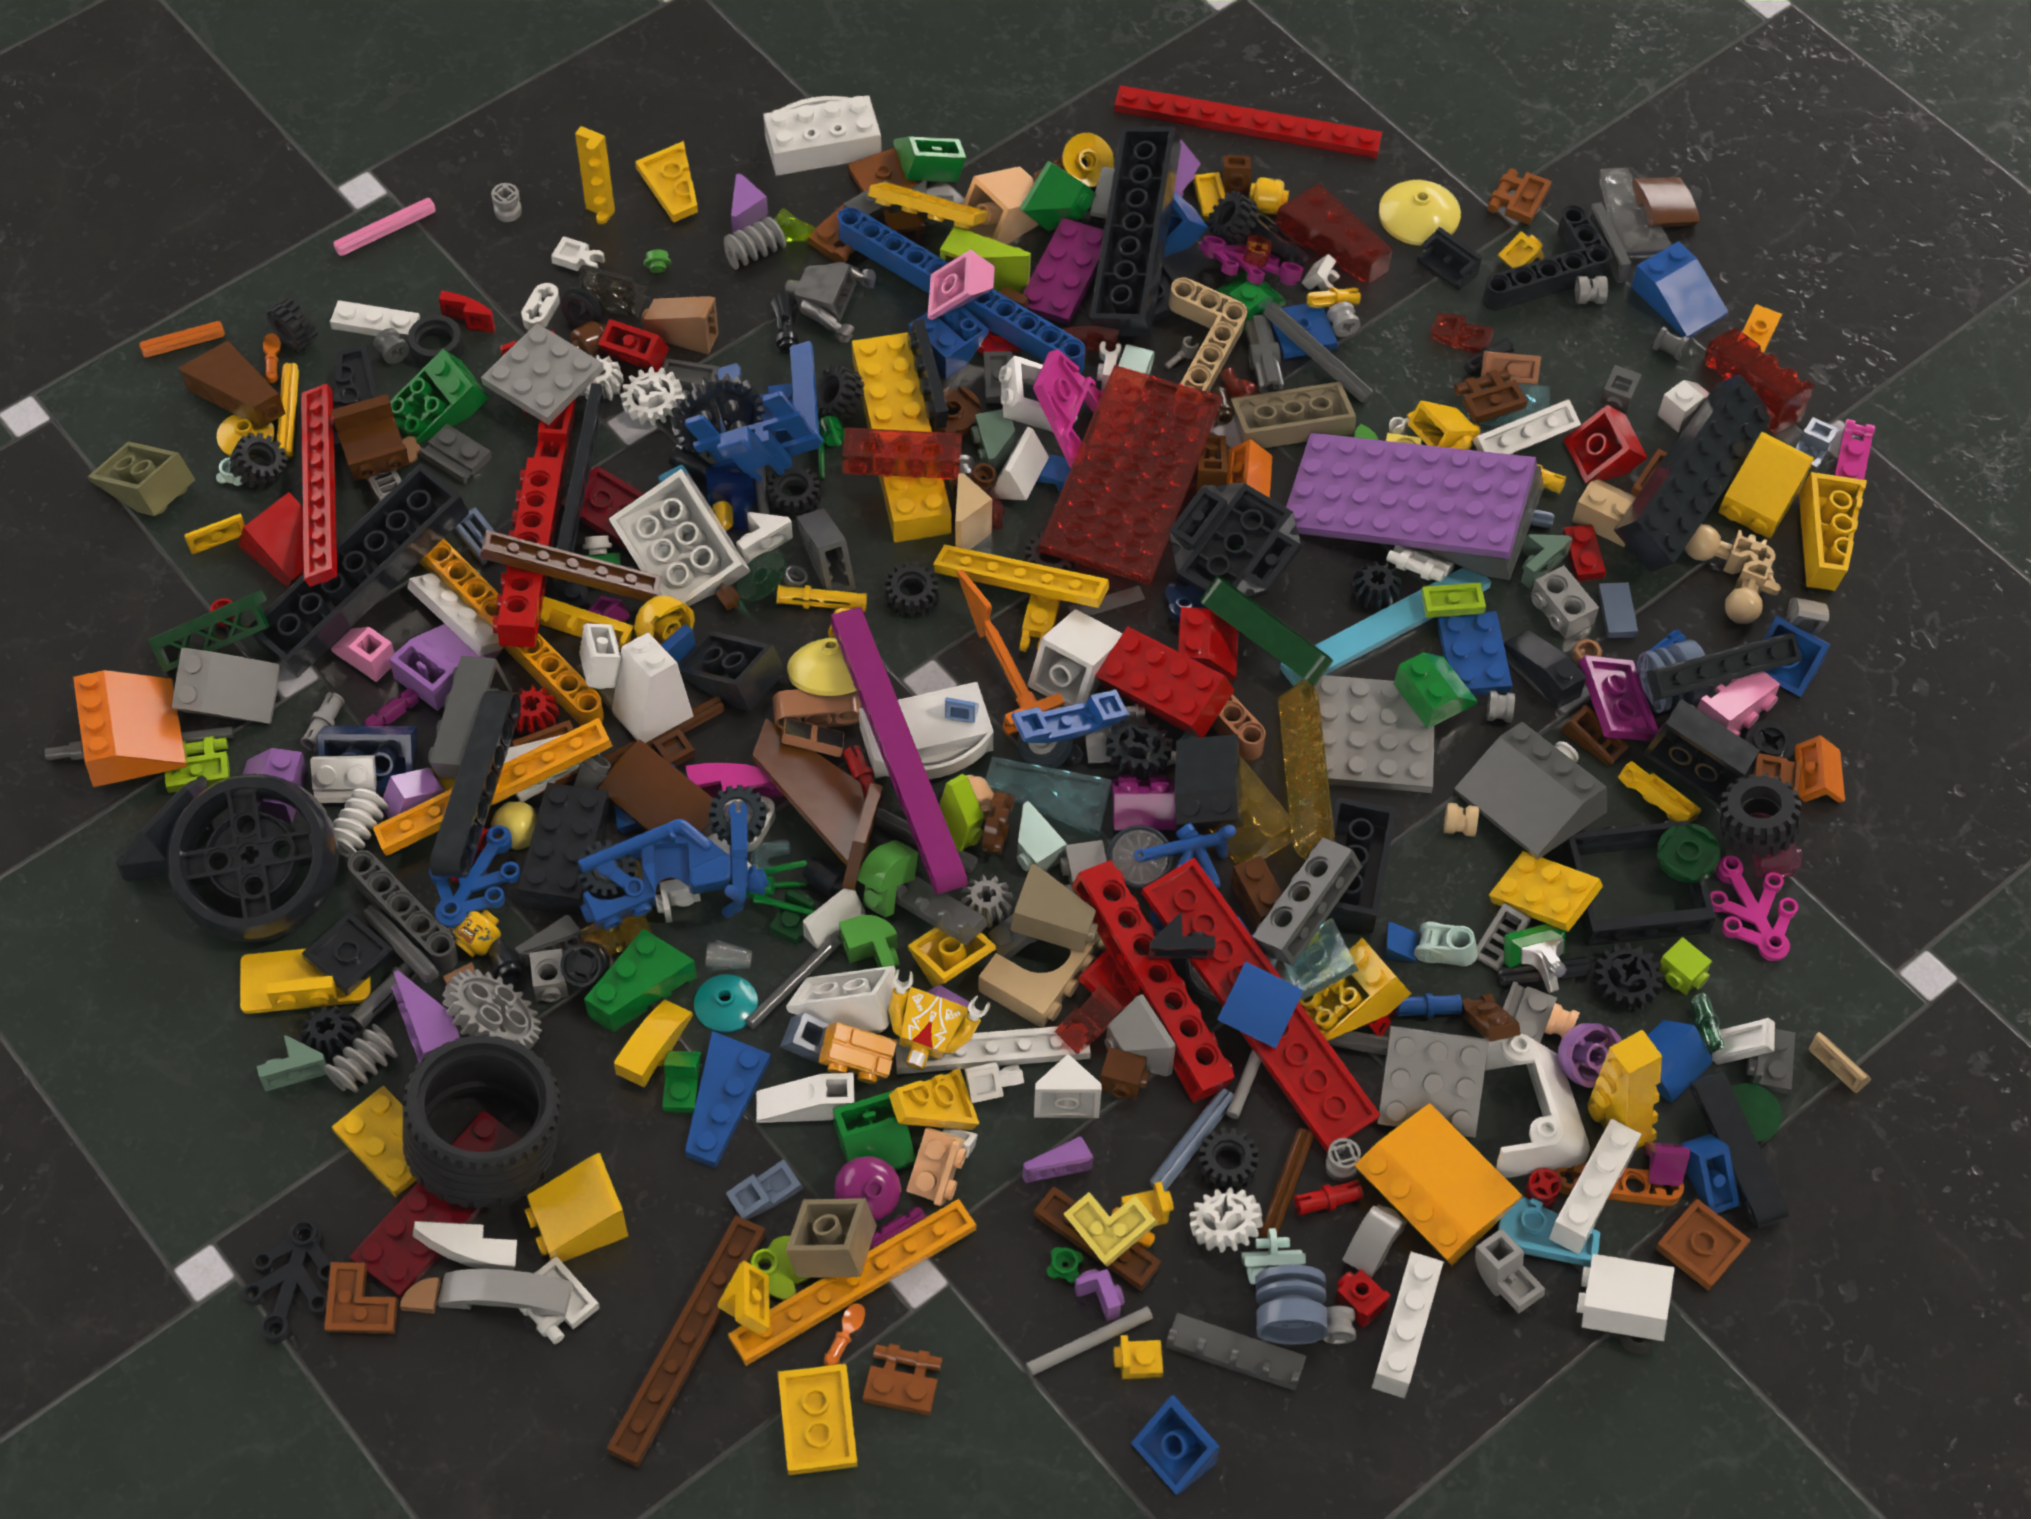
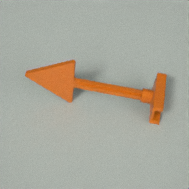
[957,569,1065,736]

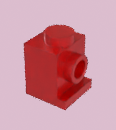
[1335,1269,1391,1328]

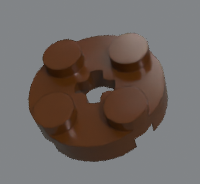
[925,386,981,441]
[982,791,1015,855]

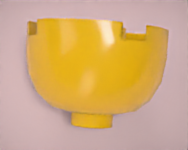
[634,595,695,645]

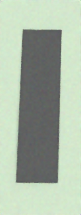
[1068,586,1145,616]

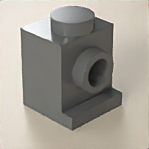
[1600,365,1642,413]

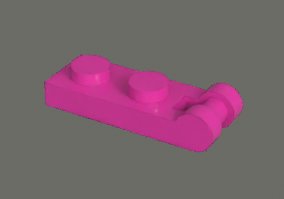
[1834,419,1875,480]

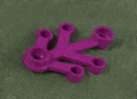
[1199,236,1303,286]

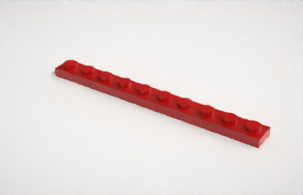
[1114,85,1382,159]
[301,383,337,587]

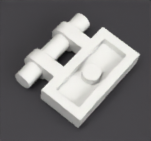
[1386,545,1455,582]
[518,1256,600,1344]

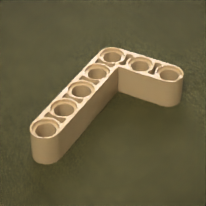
[1168,277,1247,422]

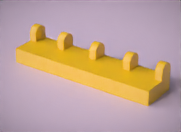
[575,126,615,224]
[540,597,635,651]

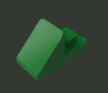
[662,1051,701,1113]

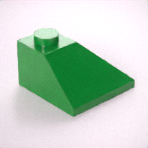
[1019,161,1097,231]
[1215,270,1287,332]

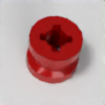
[1525,1168,1562,1208]

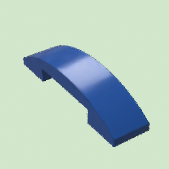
[1011,690,1129,743]

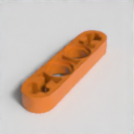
[1555,1163,1684,1207]

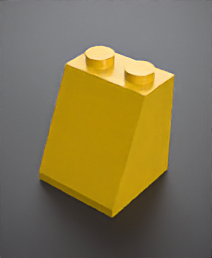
[1718,432,1814,539]
[524,1153,628,1262]

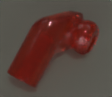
[1221,367,1258,397]

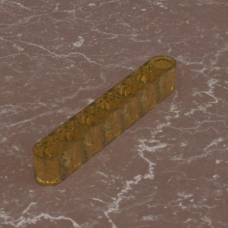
[1278,680,1335,860]

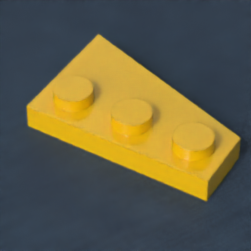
[889,1068,979,1131]

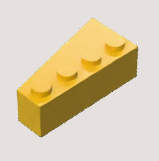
[1799,472,1867,591]
[1587,1030,1662,1151]

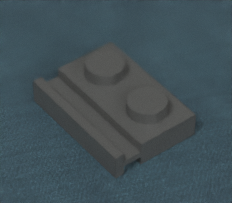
[419,424,492,485]

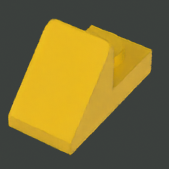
[718,1261,770,1335]

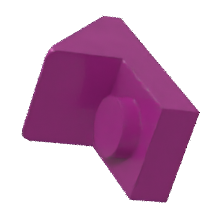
[1644,1142,1690,1186]

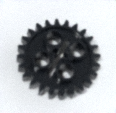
[670,373,765,457]

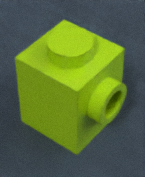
[1659,937,1712,995]

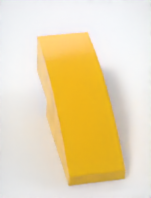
[614,1000,693,1087]

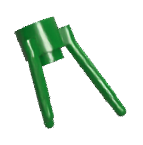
[818,416,870,479]
[746,860,814,915]

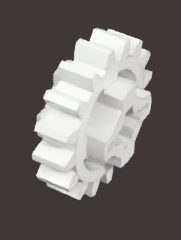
[620,367,683,426]
[1189,1187,1263,1253]

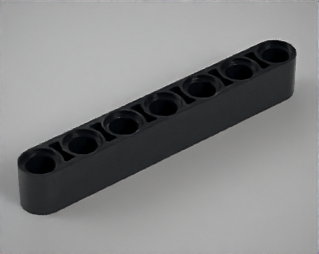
[430,691,521,878]

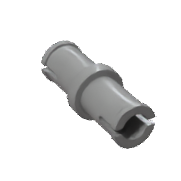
[300,692,345,751]

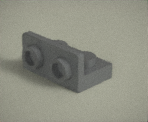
[1746,1018,1796,1095]

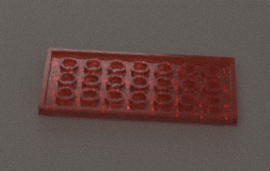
[1039,365,1223,585]

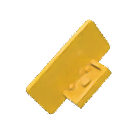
[240,949,371,1014]

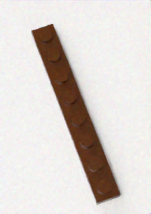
[606,1215,766,1467]

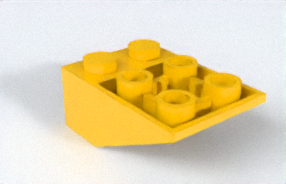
[1299,938,1411,1041]

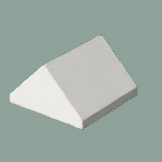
[988,427,1049,500]
[1034,1054,1102,1118]

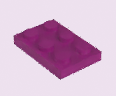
[1578,655,1658,741]

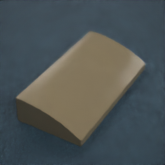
[1231,382,1356,448]

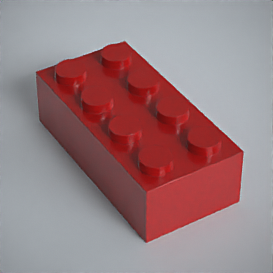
[1095,626,1235,738]

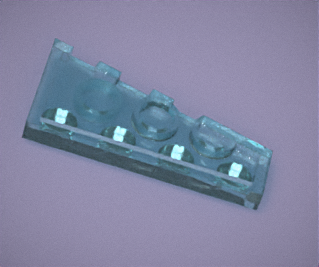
[986,756,1112,838]

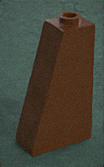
[178,340,286,428]

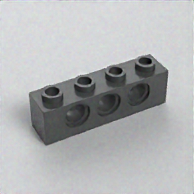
[1252,838,1363,966]

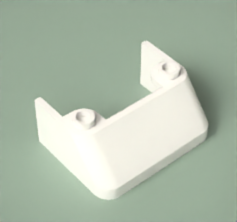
[1484,1034,1590,1178]

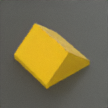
[908,927,996,987]

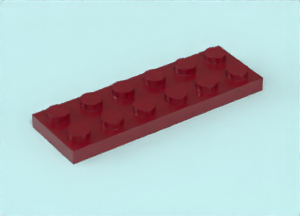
[349,1110,522,1300]

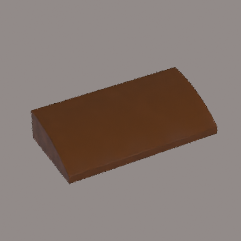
[598,739,728,837]

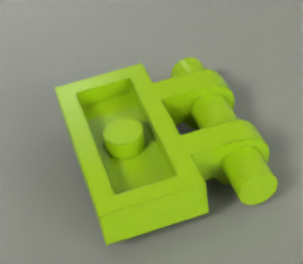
[165,736,230,793]

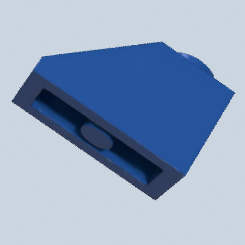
[1681,1134,1740,1213]

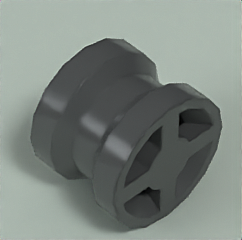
[373,328,410,364]

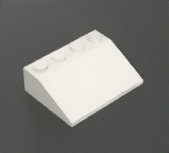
[609,469,751,606]

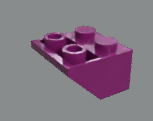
[1111,774,1176,830]

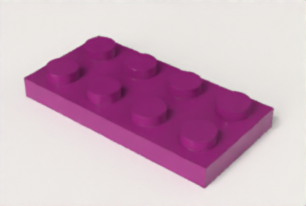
[1023,218,1104,325]

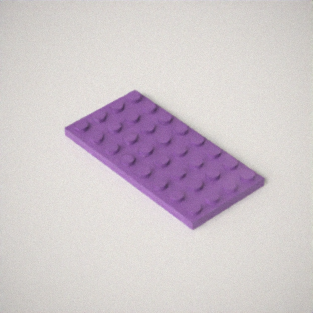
[1286,433,1537,559]

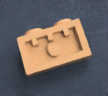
[906,1127,967,1206]

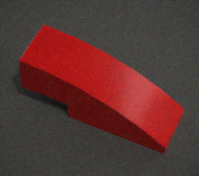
[534,398,576,476]

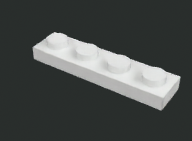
[1472,399,1581,454]
[407,573,503,656]

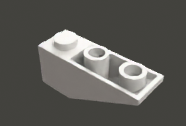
[757,1073,855,1123]

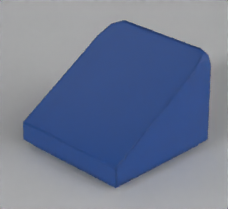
[1384,922,1418,963]

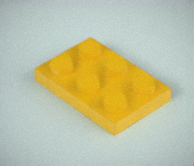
[1489,851,1603,932]
[332,1085,417,1197]
[778,1364,858,1476]

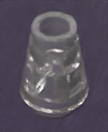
[705,939,752,971]

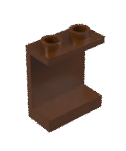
[331,394,410,481]

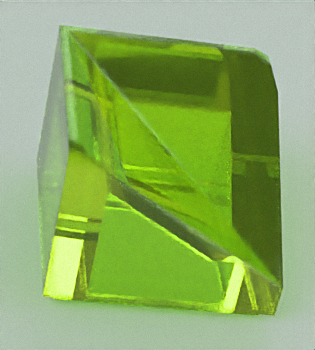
[774,208,815,241]

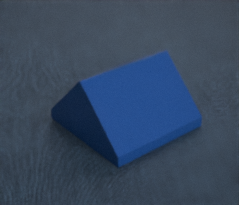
[1763,616,1831,697]
[1648,1020,1713,1104]
[1131,1395,1220,1495]

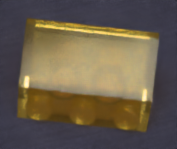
[1209,757,1296,865]

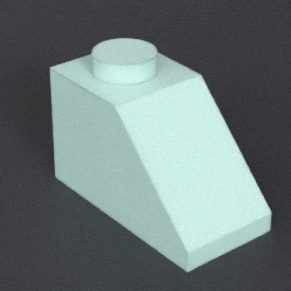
[1016,801,1067,872]

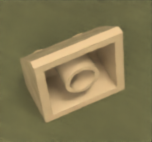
[1572,479,1636,547]

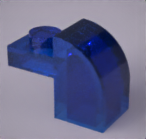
[706,466,756,530]

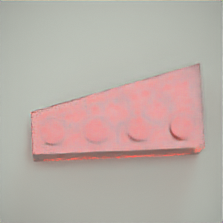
[1276,183,1393,284]
[1704,327,1815,435]

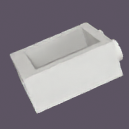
[999,356,1077,432]

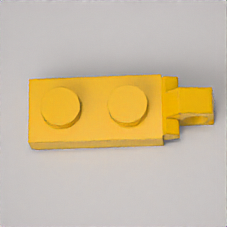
[1618,761,1701,823]

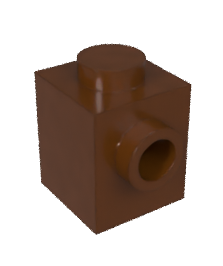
[1100,1047,1151,1099]

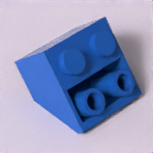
[909,306,989,379]

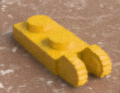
[1019,594,1061,652]

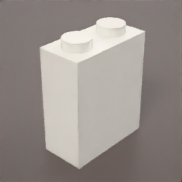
[1577,1254,1674,1341]

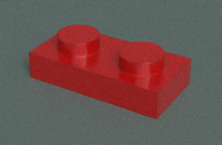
[1562,524,1606,581]

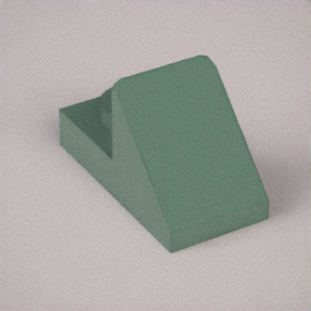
[1521,534,1572,589]
[257,1036,326,1092]

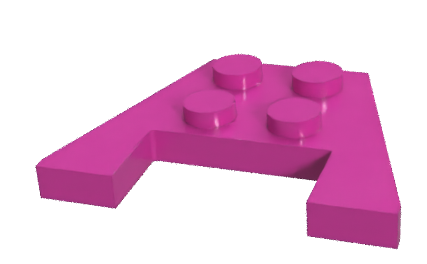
[1033,349,1108,470]

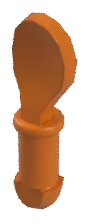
[262,333,281,384]
[824,1303,866,1366]

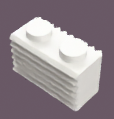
[579,623,621,689]

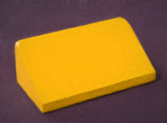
[184,513,245,555]

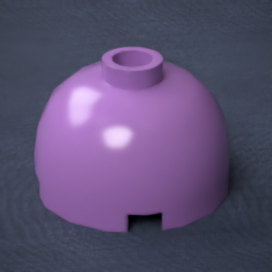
[1558,1023,1622,1088]

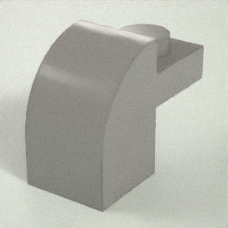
[1342,1204,1407,1277]
[1475,1228,1545,1313]

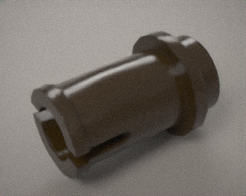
[1209,387,1235,425]

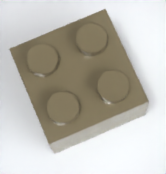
[786,1198,877,1277]

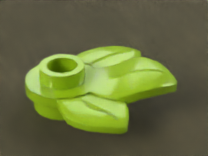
[749,1236,810,1300]

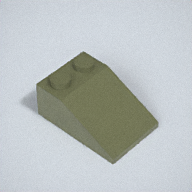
[87,441,195,516]

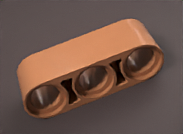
[772,689,861,729]
[1212,694,1266,760]

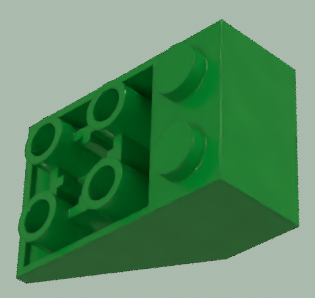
[390,349,490,444]

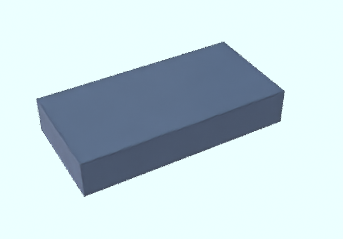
[1598,583,1638,638]

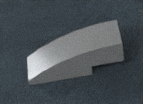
[1786,597,1829,634]

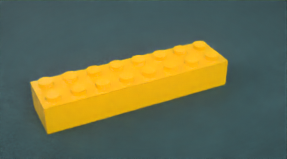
[852,332,951,543]

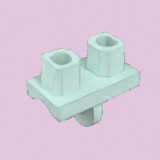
[1241,1228,1306,1284]

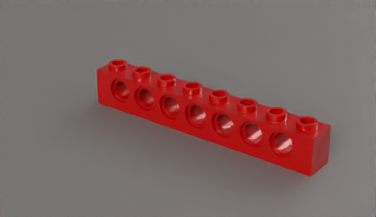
[493,458,564,648]
[1071,860,1235,1103]

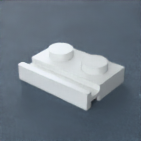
[310,755,377,803]

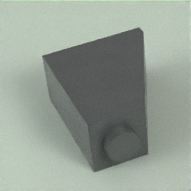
[797,508,856,592]

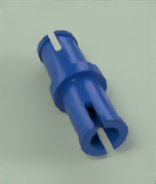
[1395,993,1462,1018]

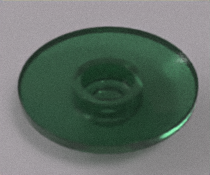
[737,551,787,601]

